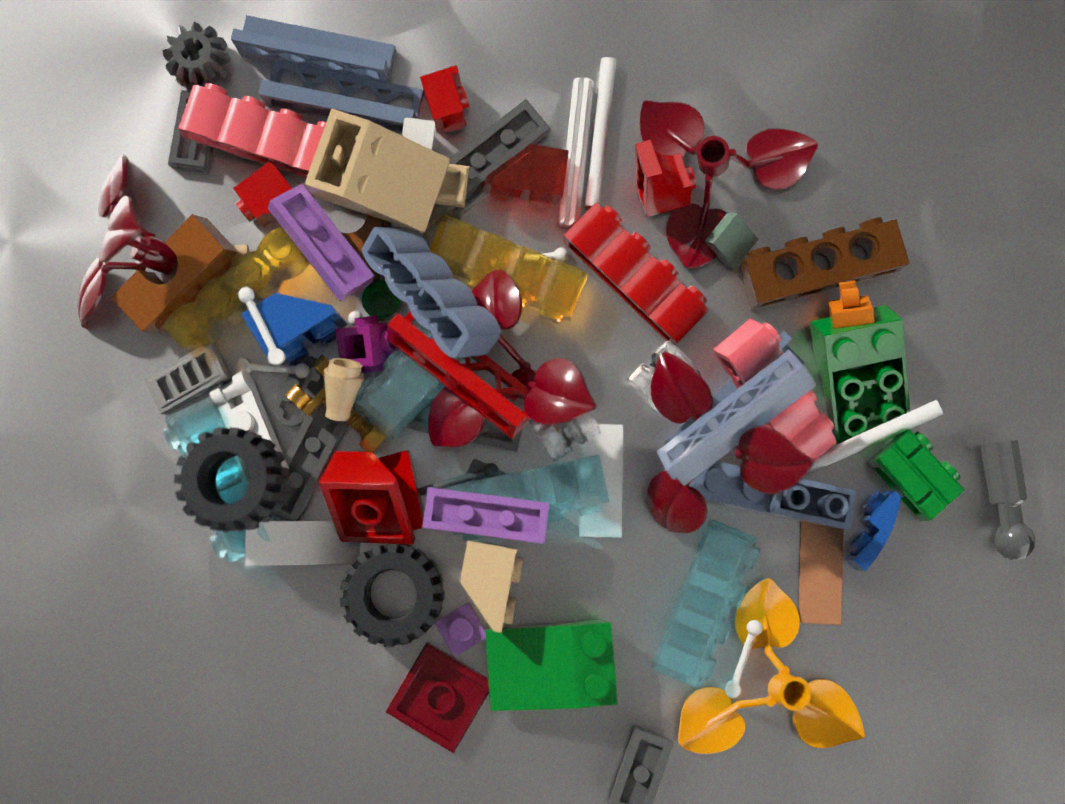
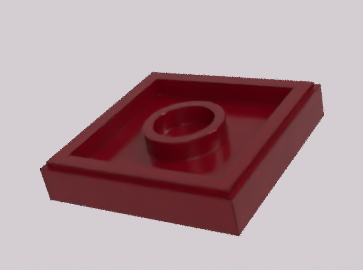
[385,641,489,754]

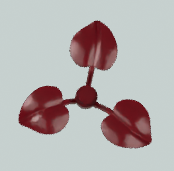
[640,100,818,269]
[78,155,177,329]
[428,269,597,448]
[647,351,814,533]

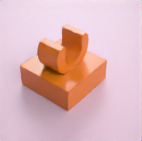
[828,281,875,329]

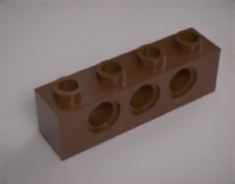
[739,217,910,310]

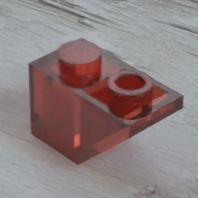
[482,144,569,208]

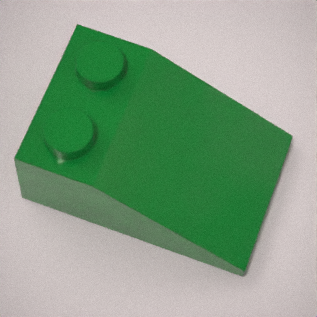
[485,619,618,711]

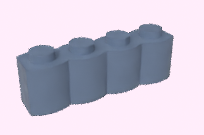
[362,227,502,359]

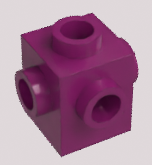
[335,315,399,373]

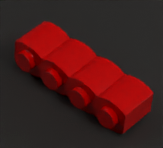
[563,203,709,347]

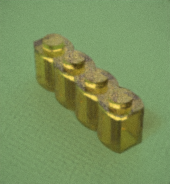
[430,215,589,324]
[164,226,310,352]

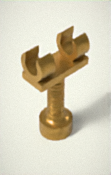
[285,354,392,452]

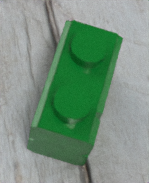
[867,430,965,521]

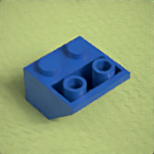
[241,293,347,366]

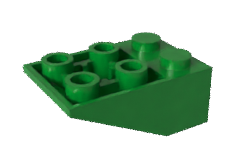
[810,305,910,444]

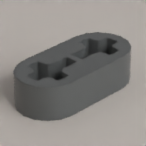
[273,356,325,428]

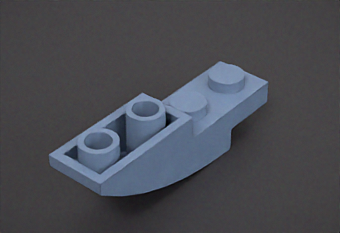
[690,461,857,530]

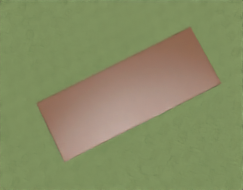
[798,521,844,625]

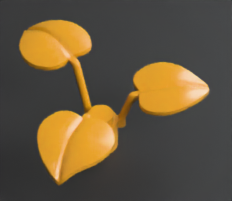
[678,578,865,754]

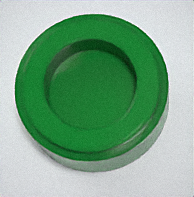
[362,280,402,321]

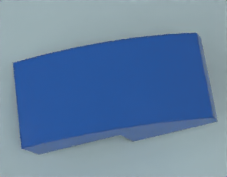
[844,491,901,572]

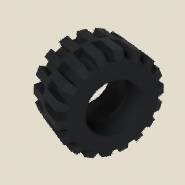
[174,427,290,532]
[340,544,445,647]

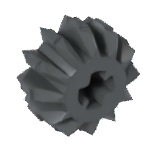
[162,21,231,87]

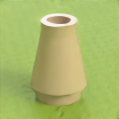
[324,358,364,421]

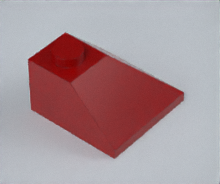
[319,451,416,544]

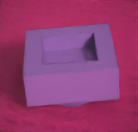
[434,602,485,657]

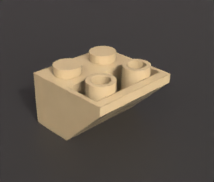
[460,540,524,633]

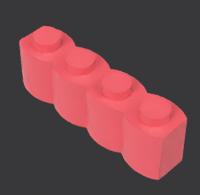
[178,83,326,179]
[713,319,837,462]

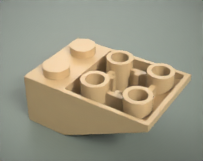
[304,109,450,234]

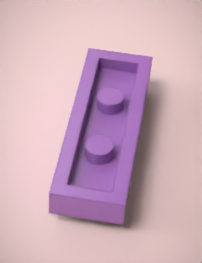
[268,183,375,301]
[422,487,550,544]

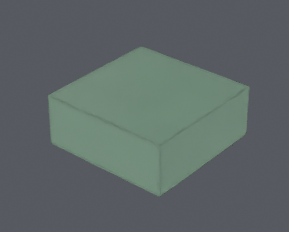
[705,212,759,268]

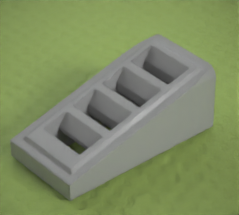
[144,342,232,414]

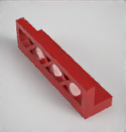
[387,312,531,440]

